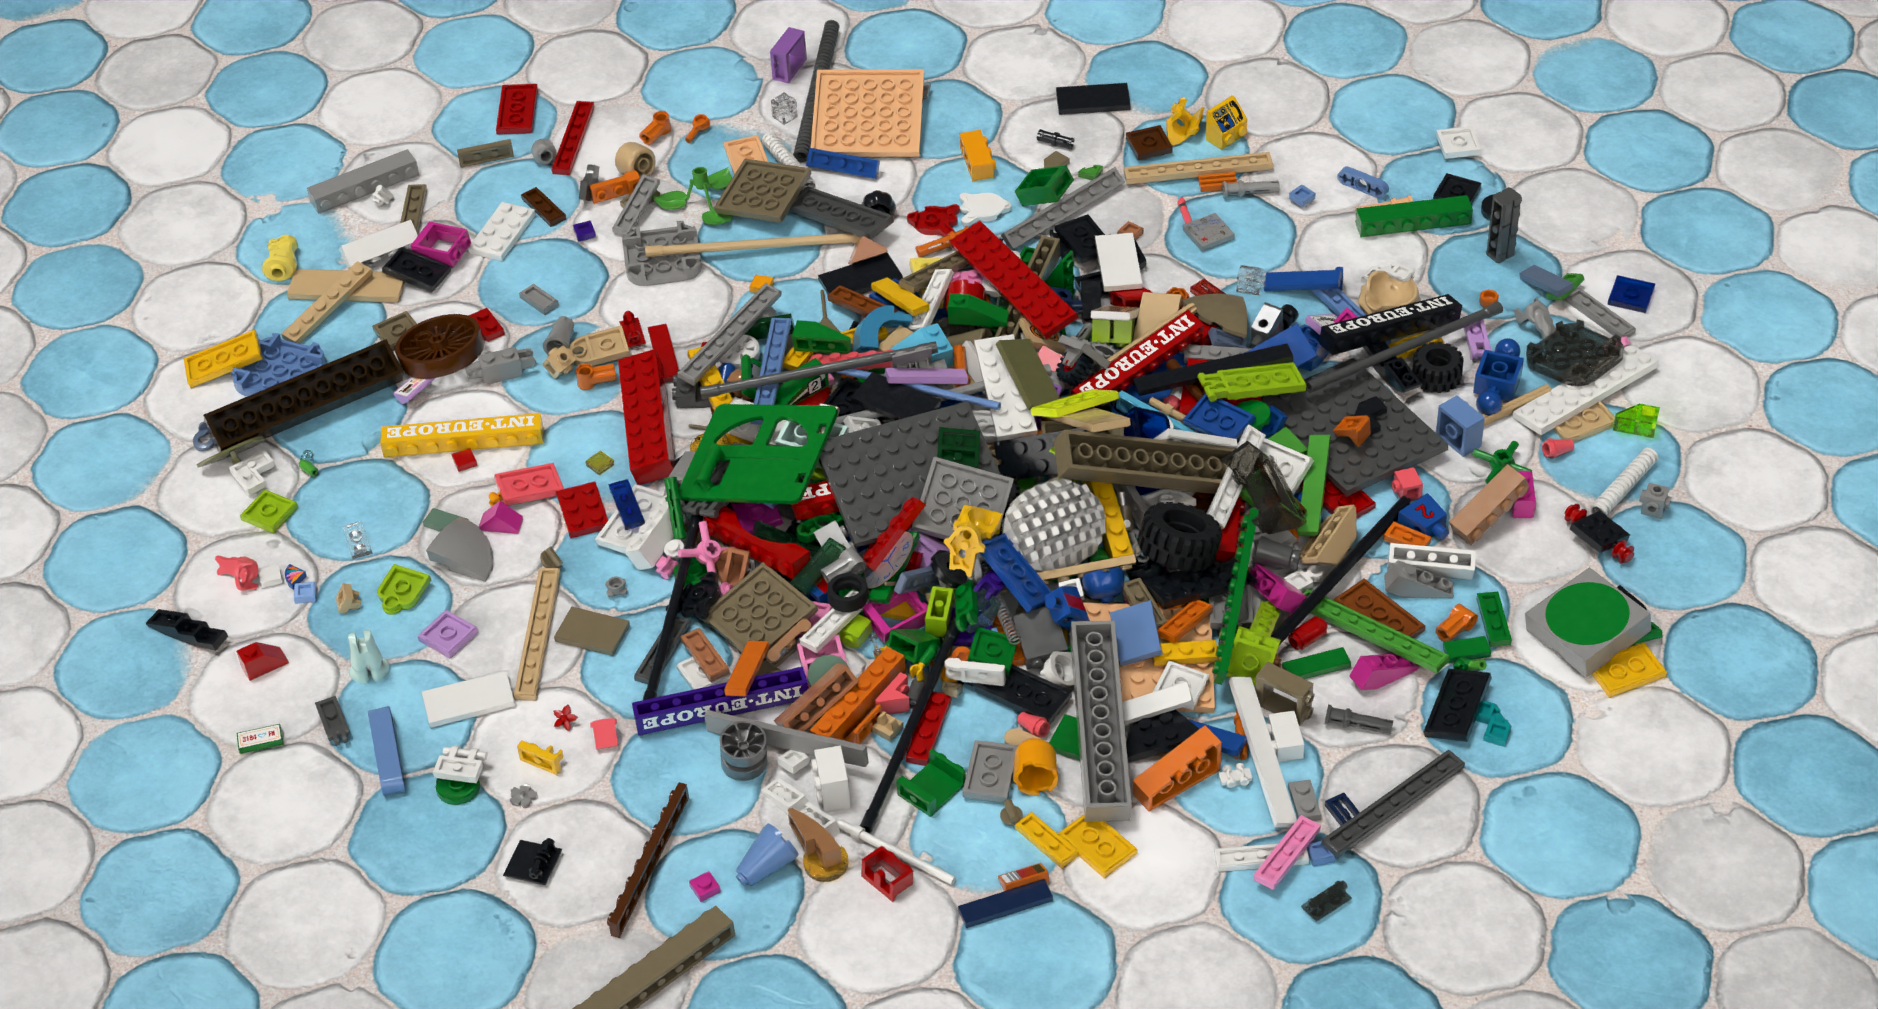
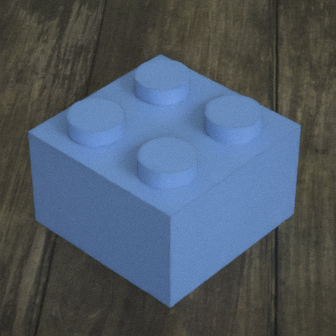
[1436,395,1485,457]

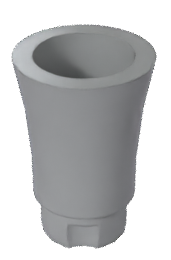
[543,316,574,354]

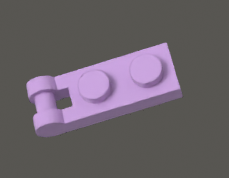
[1462,316,1491,360]

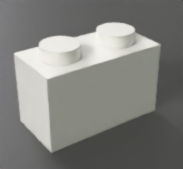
[1266,711,1304,762]

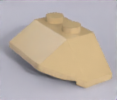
[1300,505,1357,566]

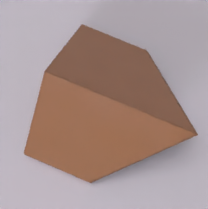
[848,236,888,265]
[714,547,751,586]

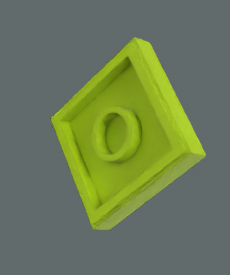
[240,490,298,533]

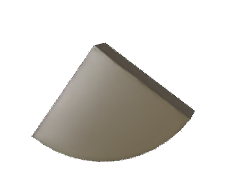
[941,681,963,698]

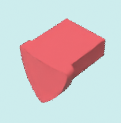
[590,718,618,749]

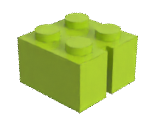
[1092,318,1135,347]

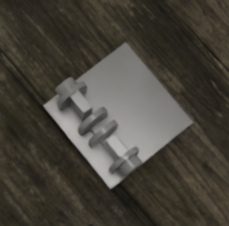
[892,346,934,368]

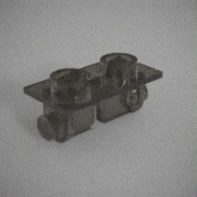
[1301,880,1352,922]

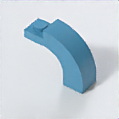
[853,305,913,353]

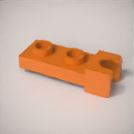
[589,170,640,204]

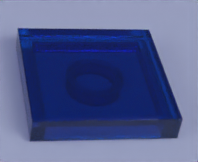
[1607,275,1655,313]

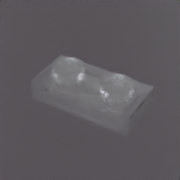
[342,521,373,560]

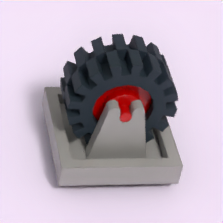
[1056,335,1110,387]

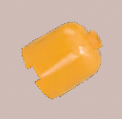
[1013,738,1058,796]

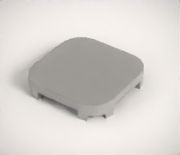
[622,221,702,286]

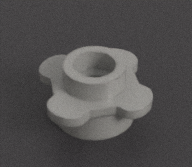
[605,576,627,597]

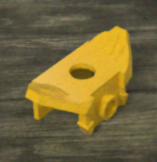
[1166,97,1205,146]

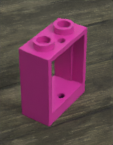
[410,221,471,268]
[863,590,928,643]

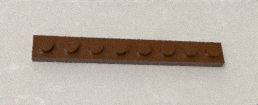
[607,782,689,938]

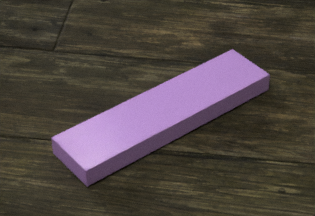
[885,368,968,384]

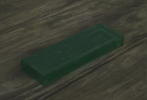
[790,538,846,596]

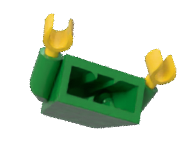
[874,629,941,681]

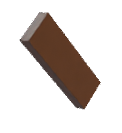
[521,187,566,227]

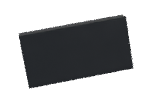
[1080,281,1101,320]

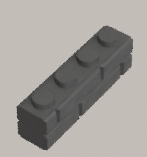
[1486,187,1522,263]

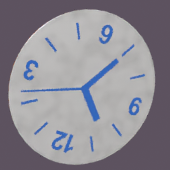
[863,532,913,588]

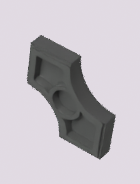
[579,164,600,201]

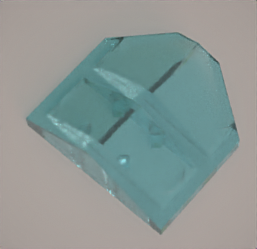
[955,588,1001,633]

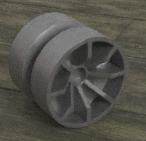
[720,721,767,781]

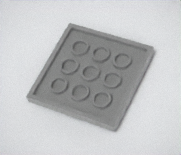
[912,457,1014,542]

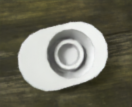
[1040,651,1074,685]

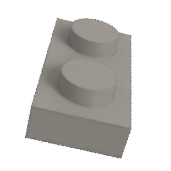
[1288,780,1321,821]

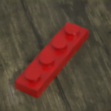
[863,497,926,571]
[906,691,952,766]

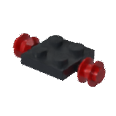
[1564,504,1634,564]

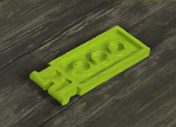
[1197,362,1306,402]

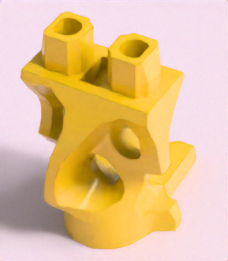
[944,505,1003,577]

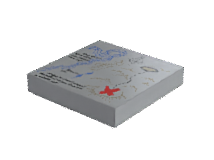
[1183,213,1235,251]

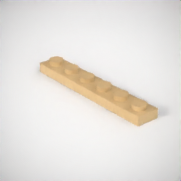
[281,261,373,344]

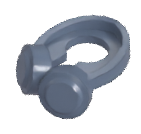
[193,422,215,451]

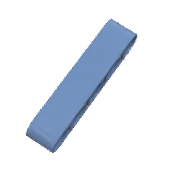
[368,706,406,796]

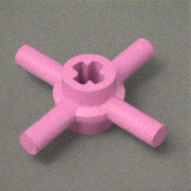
[678,521,728,573]

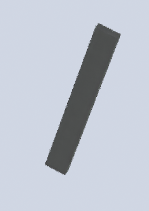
[1321,750,1465,858]

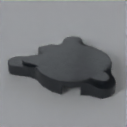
[666,571,720,620]

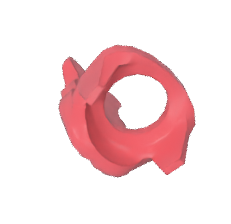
[215,555,259,591]

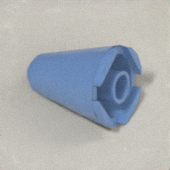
[736,823,799,886]

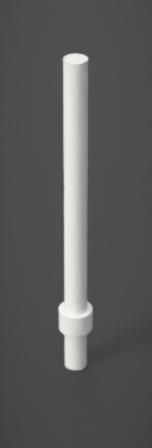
[837,819,956,885]

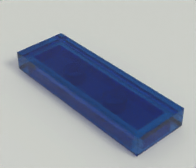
[608,479,645,530]

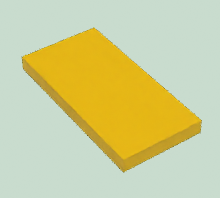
[183,330,263,388]

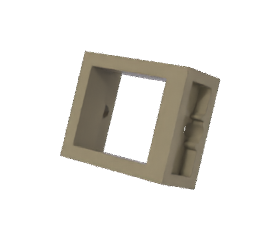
[1255,662,1315,726]

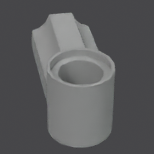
[821,547,866,583]

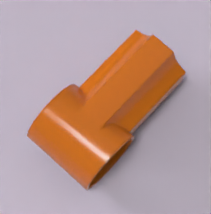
[639,111,671,145]
[576,364,616,390]
[1435,604,1478,642]

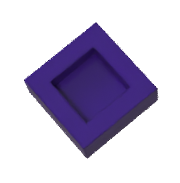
[573,220,596,242]

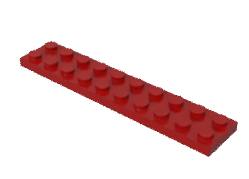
[949,221,1078,339]

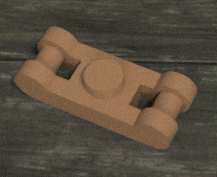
[766,619,811,663]

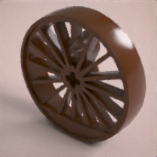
[395,314,485,379]

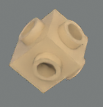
[542,345,576,379]

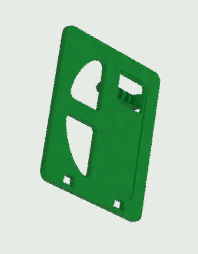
[678,404,838,504]

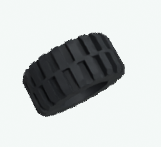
[1137,502,1223,572]

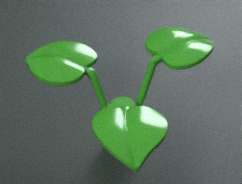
[653,167,733,225]

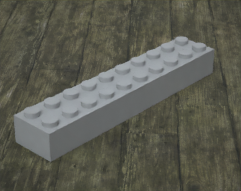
[1070,620,1132,822]

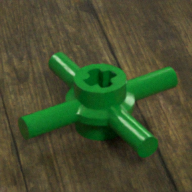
[1472,441,1532,484]

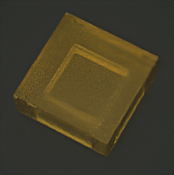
[585,450,614,475]

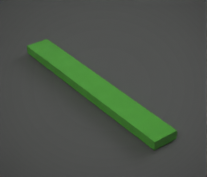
[1303,589,1450,673]

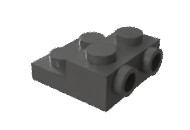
[672,370,712,408]

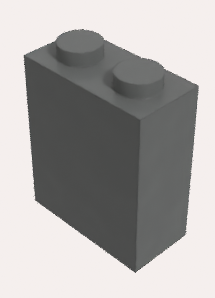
[1013,607,1068,669]

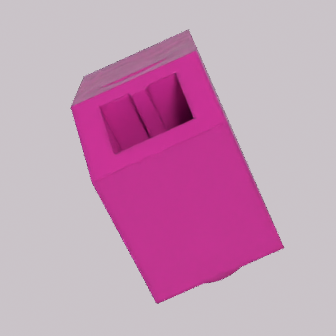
[1250,563,1307,613]
[1349,654,1419,690]

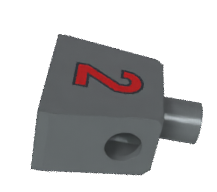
[1249,302,1284,349]

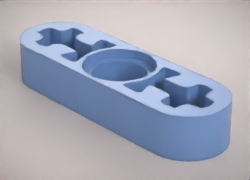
[1337,166,1389,199]

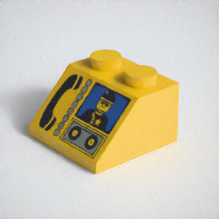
[1206,95,1248,150]

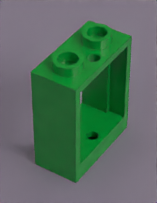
[1015,165,1074,206]

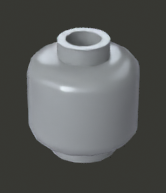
[531,139,557,165]

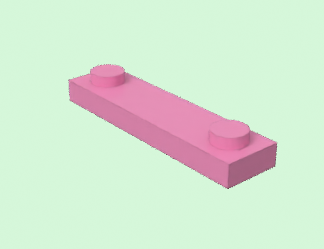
[1254,815,1321,890]

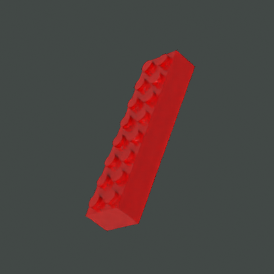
[618,349,675,485]

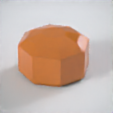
[1479,289,1499,307]

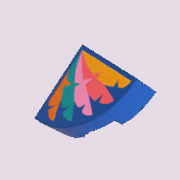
[285,564,307,589]

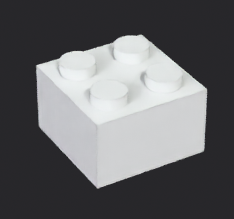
[811,745,851,812]

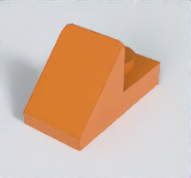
[1333,415,1371,447]

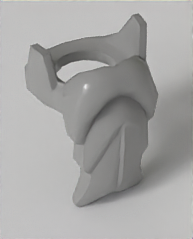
[1514,297,1560,344]

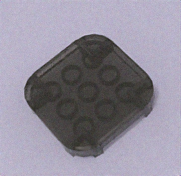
[1526,319,1624,386]

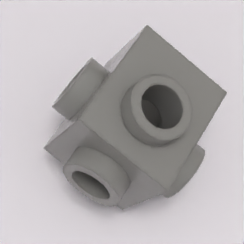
[1639,483,1672,519]

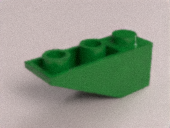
[1045,250,1075,298]

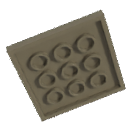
[714,159,812,223]
[703,562,819,653]

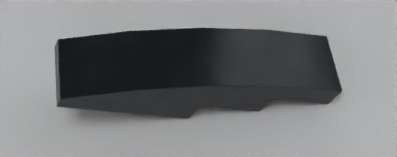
[146,609,228,651]

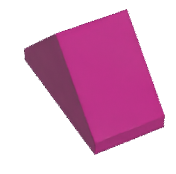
[479,501,523,534]

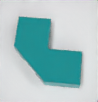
[1476,700,1512,747]

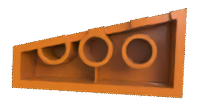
[1132,725,1222,812]

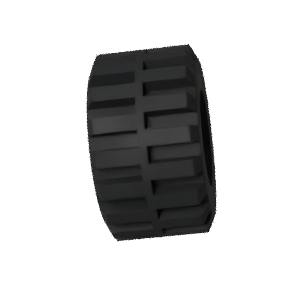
[1412,342,1464,393]

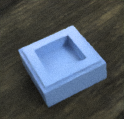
[294,581,317,604]

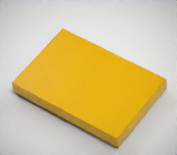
[1592,642,1667,698]
[1058,815,1138,878]

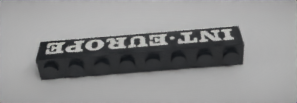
[1319,294,1462,355]

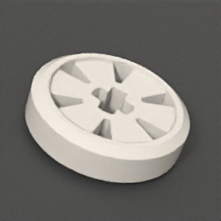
[719,334,761,370]

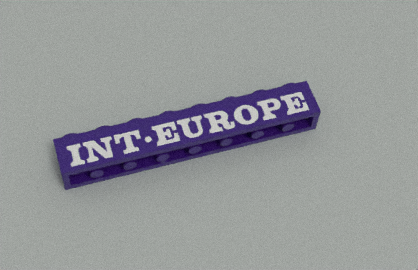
[632,666,808,736]

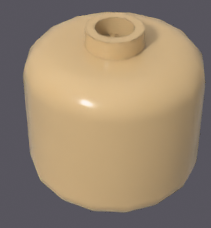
[615,142,656,178]

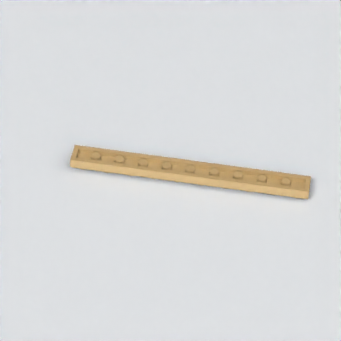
[925,554,1136,603]

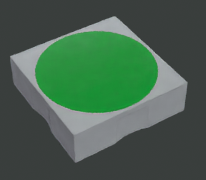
[1525,567,1651,678]

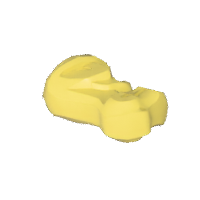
[262,235,298,281]

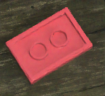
[494,463,564,506]

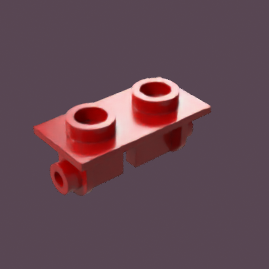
[619,311,646,348]

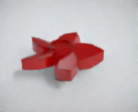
[553,704,578,731]

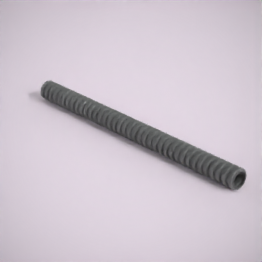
[793,20,840,162]

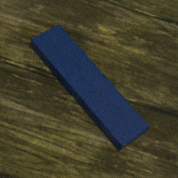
[958,879,1053,928]

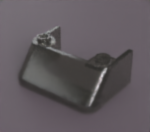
[1221,441,1307,535]

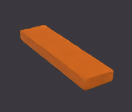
[724,641,769,696]

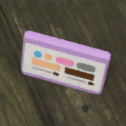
[393,377,435,404]

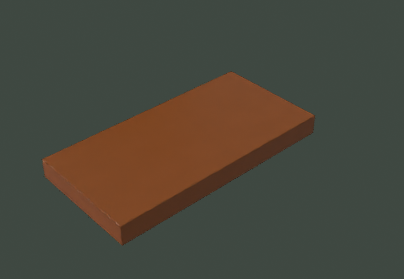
[1334,578,1426,638]

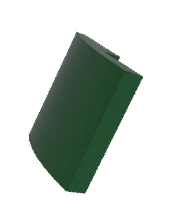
[937,427,980,469]

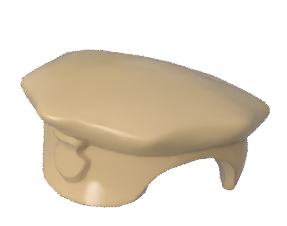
[1358,270,1421,315]

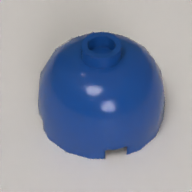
[1081,568,1124,603]

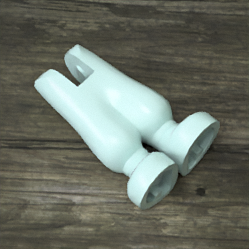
[348,630,390,683]

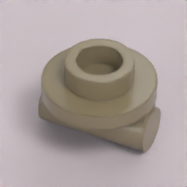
[540,546,563,568]
[1000,799,1023,825]

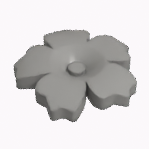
[510,783,537,807]

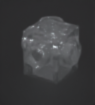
[771,92,798,125]
[1236,265,1266,295]

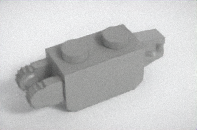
[465,347,536,384]

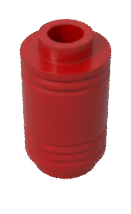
[1288,616,1328,650]

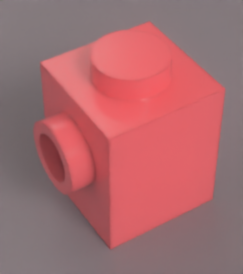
[1391,467,1423,501]

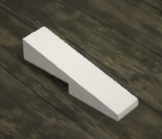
[762,777,840,838]

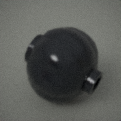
[861,190,896,215]

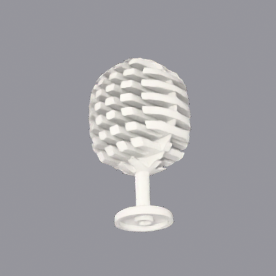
[959,478,1106,584]

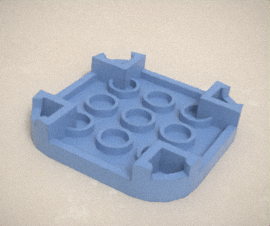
[232,333,326,396]

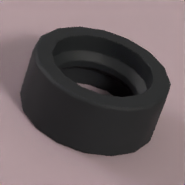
[827,573,869,612]

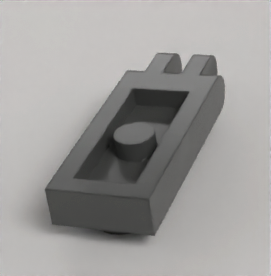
[315,696,350,746]

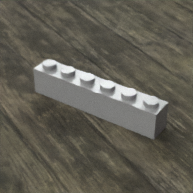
[307,149,419,214]

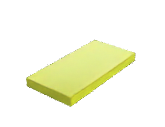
[1031,389,1119,418]

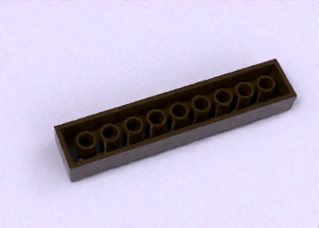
[203,339,404,452]

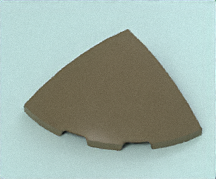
[1181,294,1247,338]

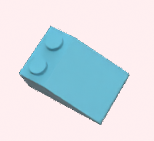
[890,323,954,368]

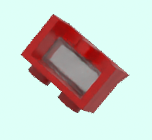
[861,846,914,902]

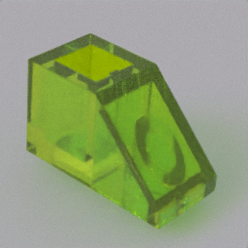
[1613,403,1660,438]

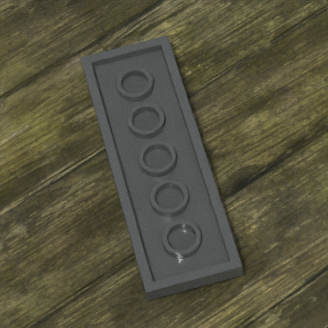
[789,186,894,240]

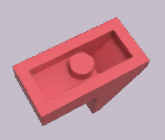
[875,672,910,715]

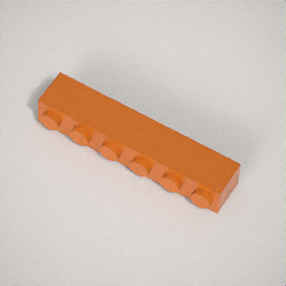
[809,647,906,740]

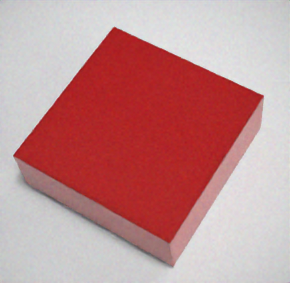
[451,448,477,472]

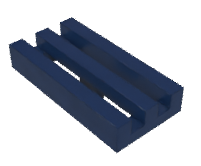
[1325,793,1360,826]

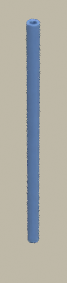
[837,369,1001,410]

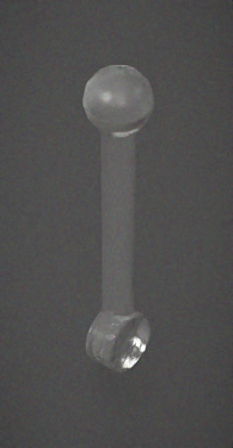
[868,633,882,656]

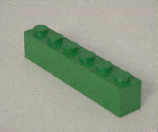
[1355,195,1473,237]

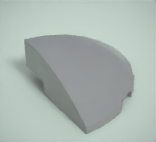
[426,517,493,582]

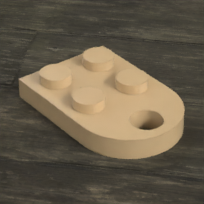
[569,325,630,366]

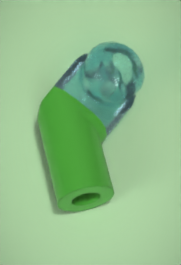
[299,450,318,477]

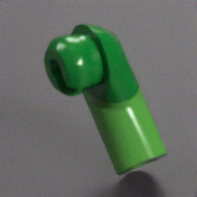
[1453,657,1487,671]

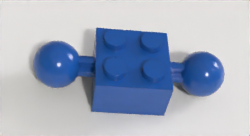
[1473,338,1524,416]

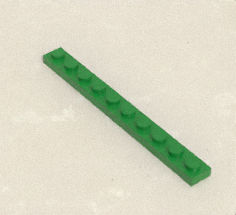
[1212,508,1259,685]

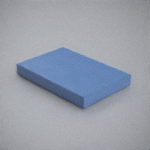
[1110,600,1163,667]

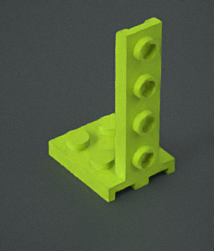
[1226,601,1281,686]

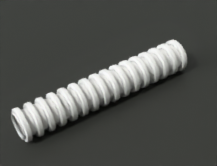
[762,132,816,191]
[1590,447,1659,515]

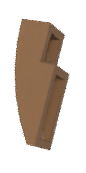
[788,808,841,868]

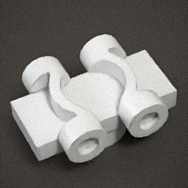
[1219,763,1253,788]

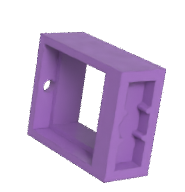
[770,27,807,83]

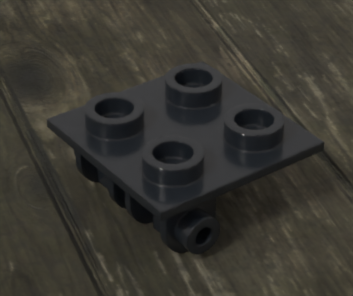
[503,838,562,886]

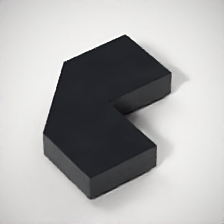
[1354,396,1387,435]

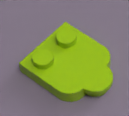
[377,564,431,615]

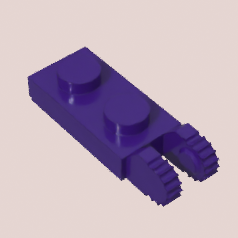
[974,569,1006,601]

